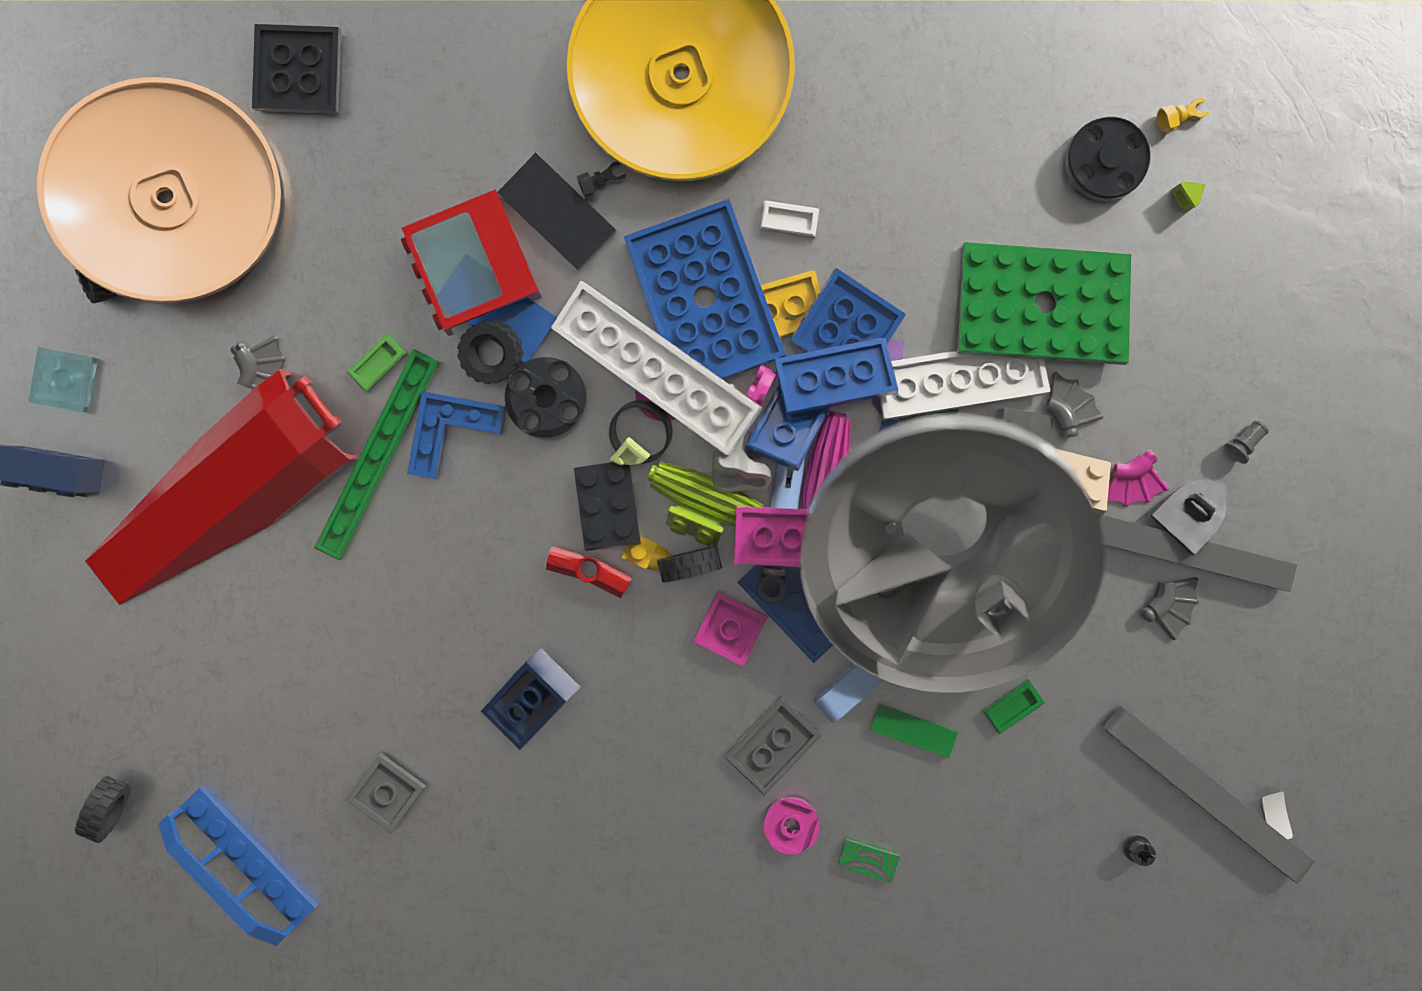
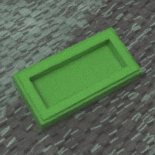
[347,333,407,392]

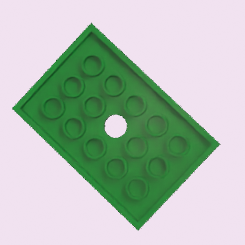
[958,242,1131,365]

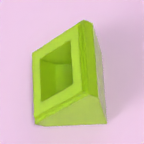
[1171,181,1206,212]

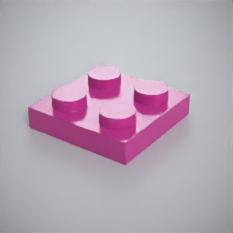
[693,591,768,666]

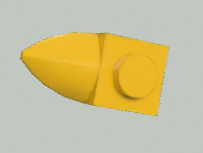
[621,535,672,571]

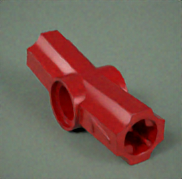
[545,546,632,599]

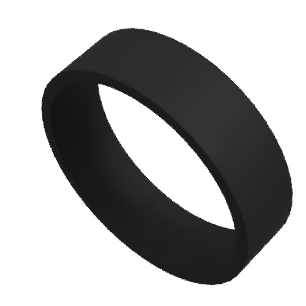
[609,400,673,464]

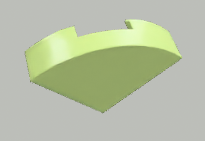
[610,437,650,465]

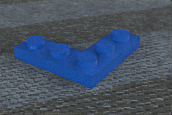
[407,391,506,479]

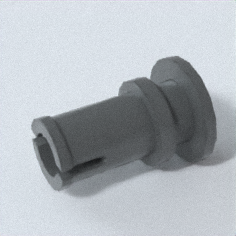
[1224,421,1269,464]

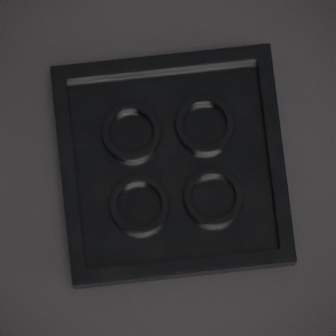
[252,24,342,114]

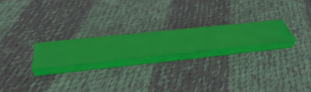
[314,349,440,560]

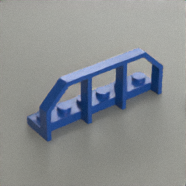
[158,786,318,946]

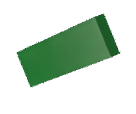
[869,703,958,758]

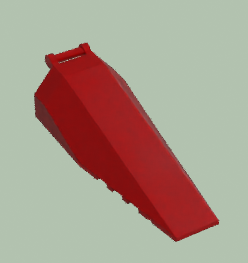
[85,369,357,605]

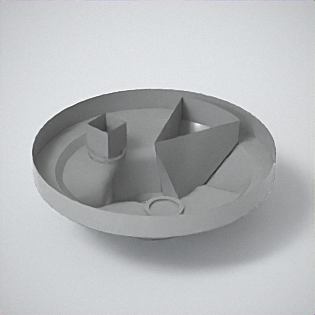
[801,415,1105,693]

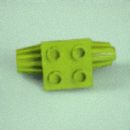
[647,462,764,546]

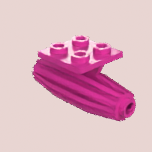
[802,411,851,509]

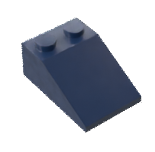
[481,648,581,750]

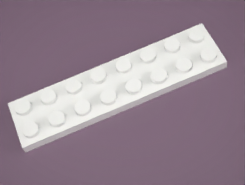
[551,281,762,456]

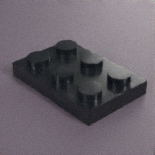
[574,462,641,551]

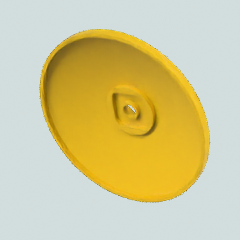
[567,0,795,181]

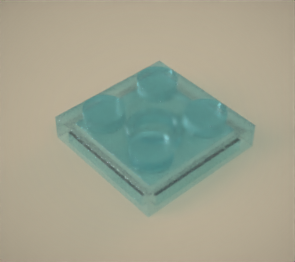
[28,347,98,413]

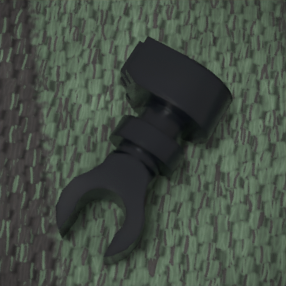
[577,162,627,200]

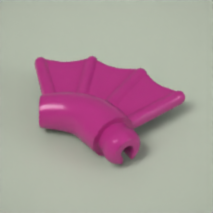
[1107,450,1169,507]

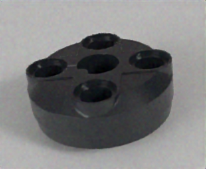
[1065,116,1151,201]
[504,357,587,439]

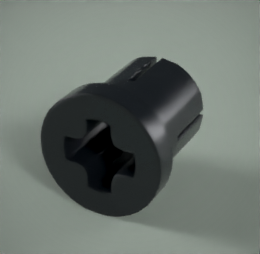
[1122,834,1156,866]

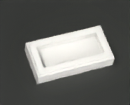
[760,201,819,238]

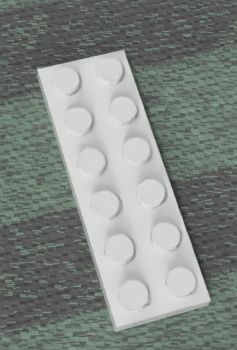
[879,351,1050,421]

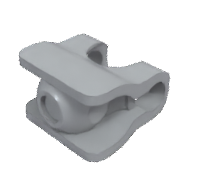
[712,431,771,492]

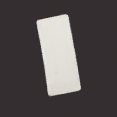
[1262,791,1293,839]

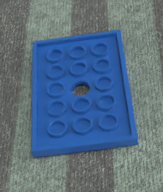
[624,199,786,380]

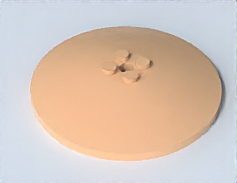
[37,77,281,303]

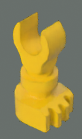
[1157,98,1209,134]

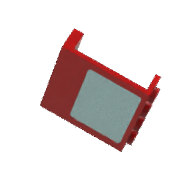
[401,189,542,336]

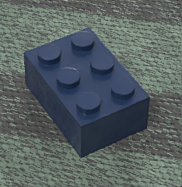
[0,445,105,497]

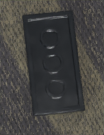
[497,152,617,271]

